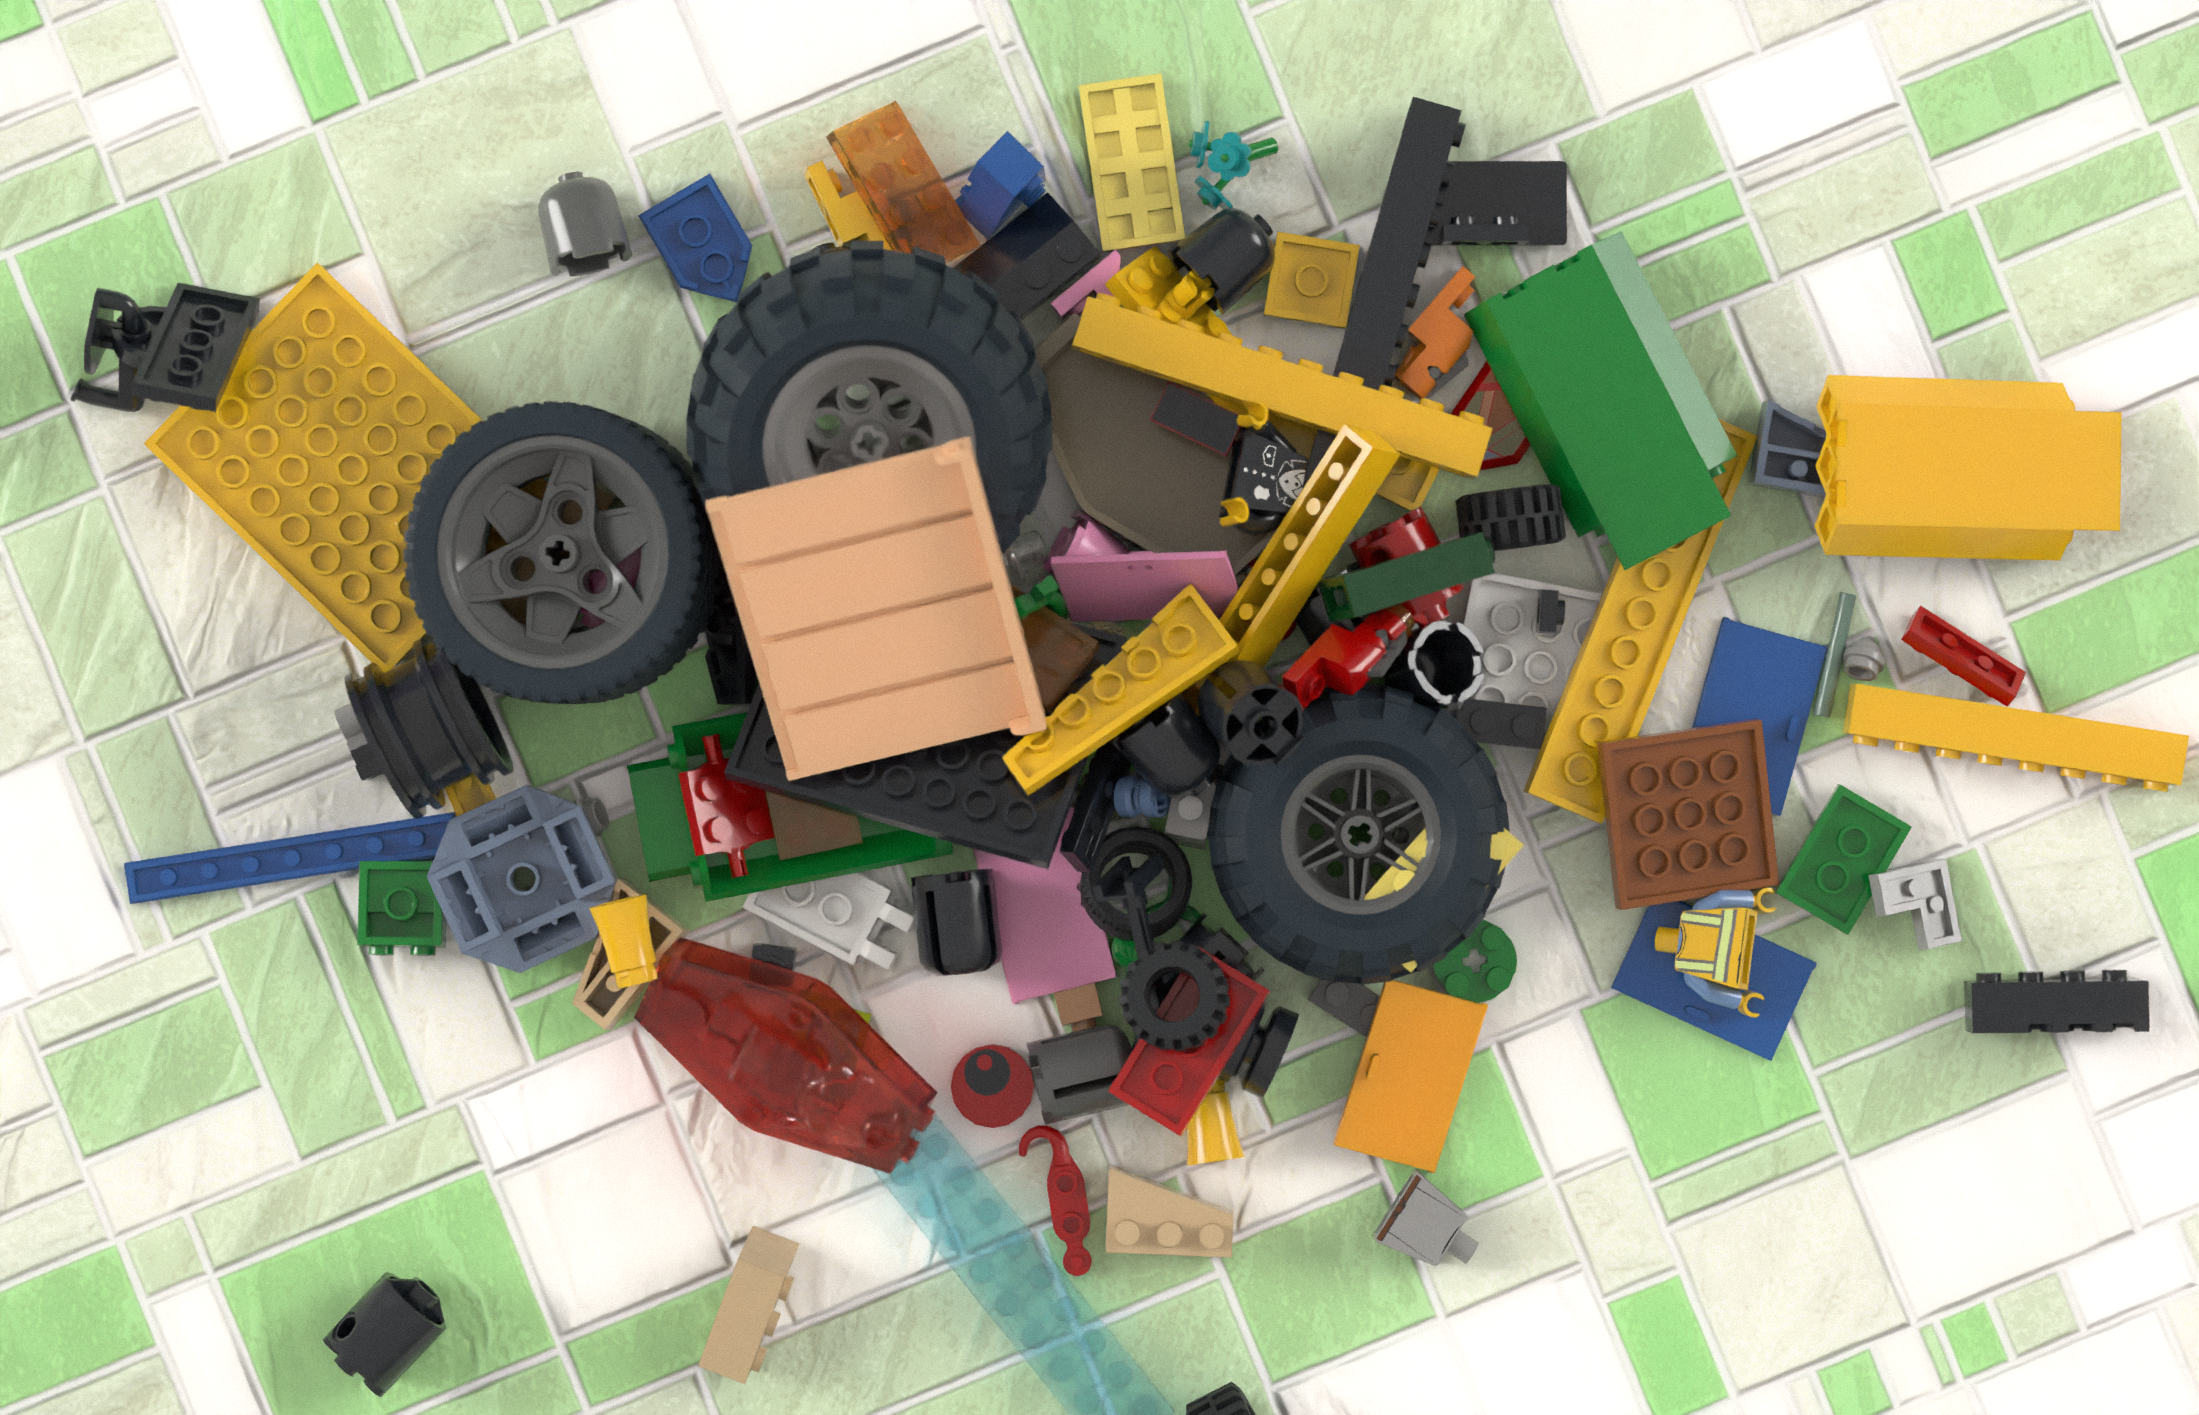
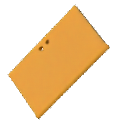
[1333,980,1488,1173]

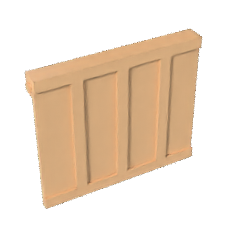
[705,436,1047,781]

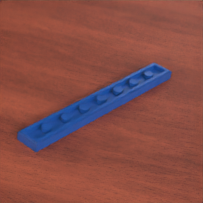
[124,812,457,904]

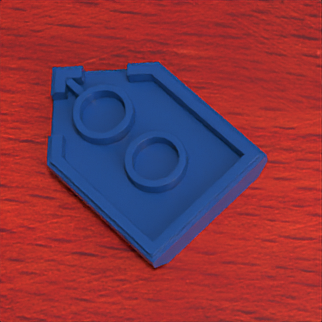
[638,174,753,303]

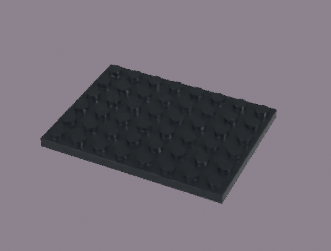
[724,612,1127,869]

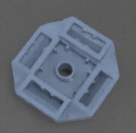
[426,785,616,973]

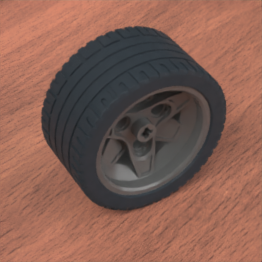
[404,401,723,704]

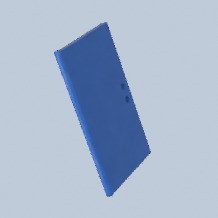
[1692,617,1827,816]
[1611,901,1817,1061]

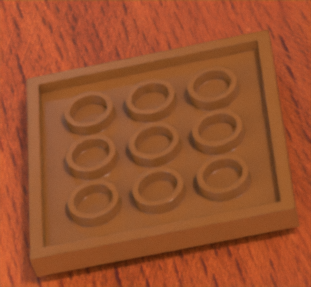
[1597,718,1779,910]

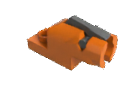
[1395,266,1475,399]

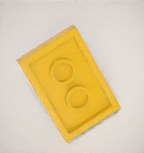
[1104,245,1232,338]

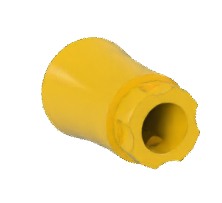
[589,894,658,988]
[1187,1079,1245,1166]

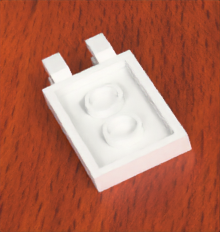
[742,873,915,970]

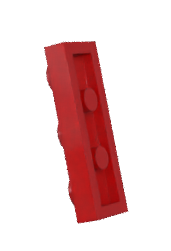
[1901,605,2026,707]

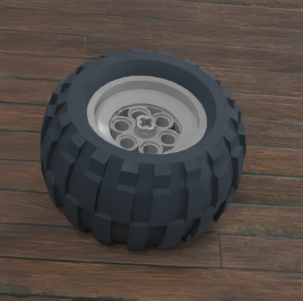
[686,241,1052,555]

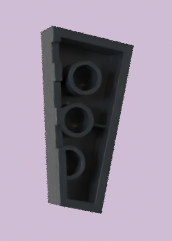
[1964,969,2150,1033]

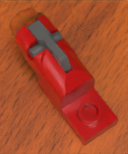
[1282,604,1415,709]

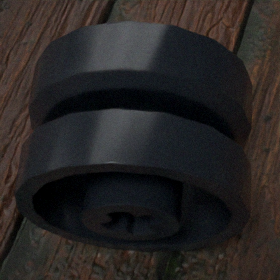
[1217,1002,1299,1098]

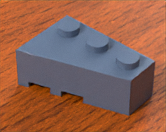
[1748,399,1827,498]

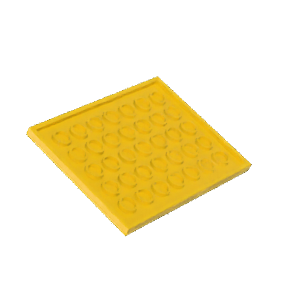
[144,262,548,672]

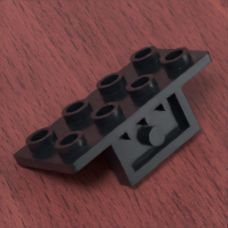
[1424,161,1567,246]

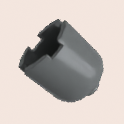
[538,172,633,277]

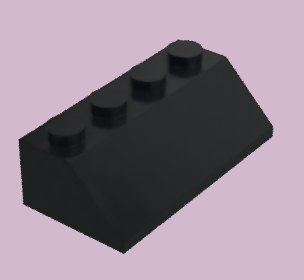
[953,193,1100,321]

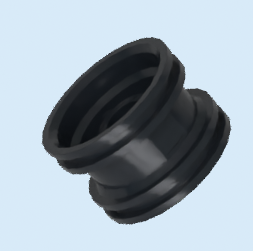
[344,637,514,819]

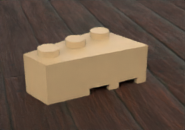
[572,878,690,1030]
[1106,1164,1234,1258]
[698,1226,800,1384]

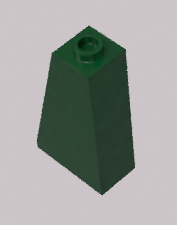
[1318,532,1495,622]

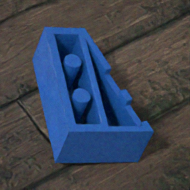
[952,131,1046,240]

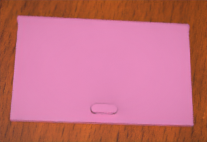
[1050,551,1239,622]
[973,807,1117,1004]

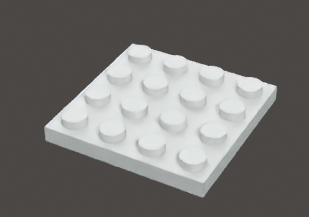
[1447,573,1602,752]

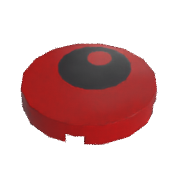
[950,1044,1034,1128]

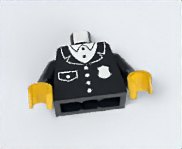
[1219,401,1307,537]

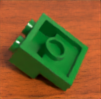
[357,861,446,956]

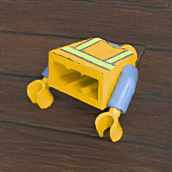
[1655,888,1776,1018]

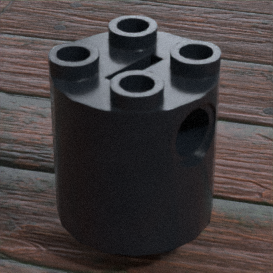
[323,1272,447,1397]

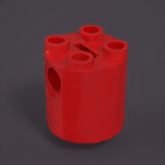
[1348,506,1465,627]

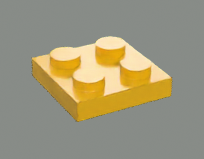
[1263,231,1360,329]

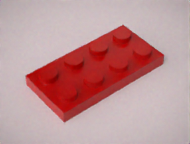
[1108,946,1271,1137]

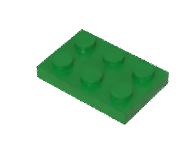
[1775,784,1912,935]

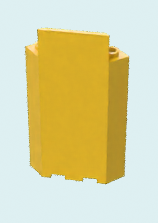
[1814,375,2122,561]

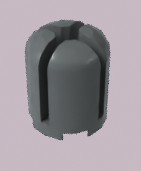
[1026,1024,1132,1125]

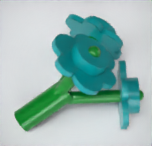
[1188,121,1278,210]

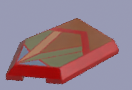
[1451,361,1530,471]

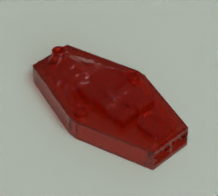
[634,937,938,1174]

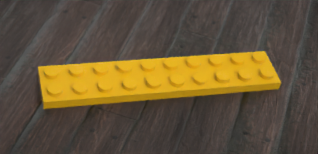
[1523,418,1758,824]

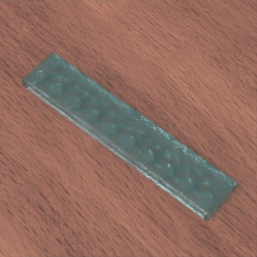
[847,1085,1175,1415]

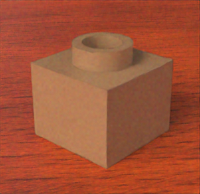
[1054,983,1103,1032]

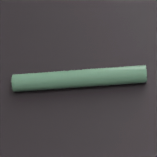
[1813,592,1856,718]

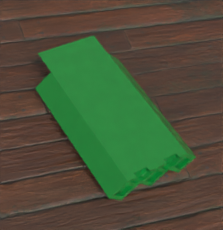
[1463,231,1737,570]
[627,712,953,902]

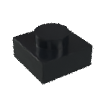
[1536,589,1565,633]

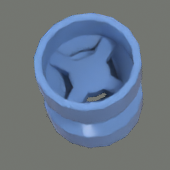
[1114,776,1171,818]

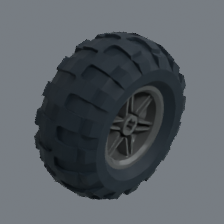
[1208,684,1510,985]

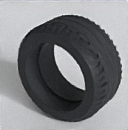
[1080,826,1192,941]

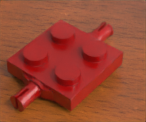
[678,734,775,878]

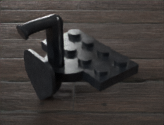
[70,283,260,412]

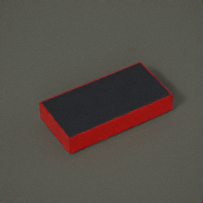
[1150,381,1241,457]

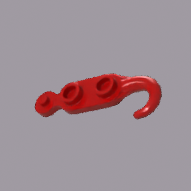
[1019,1125,1092,1276]

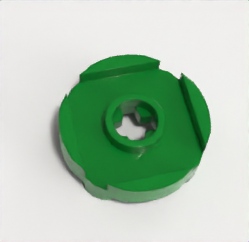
[1432,920,1517,1003]

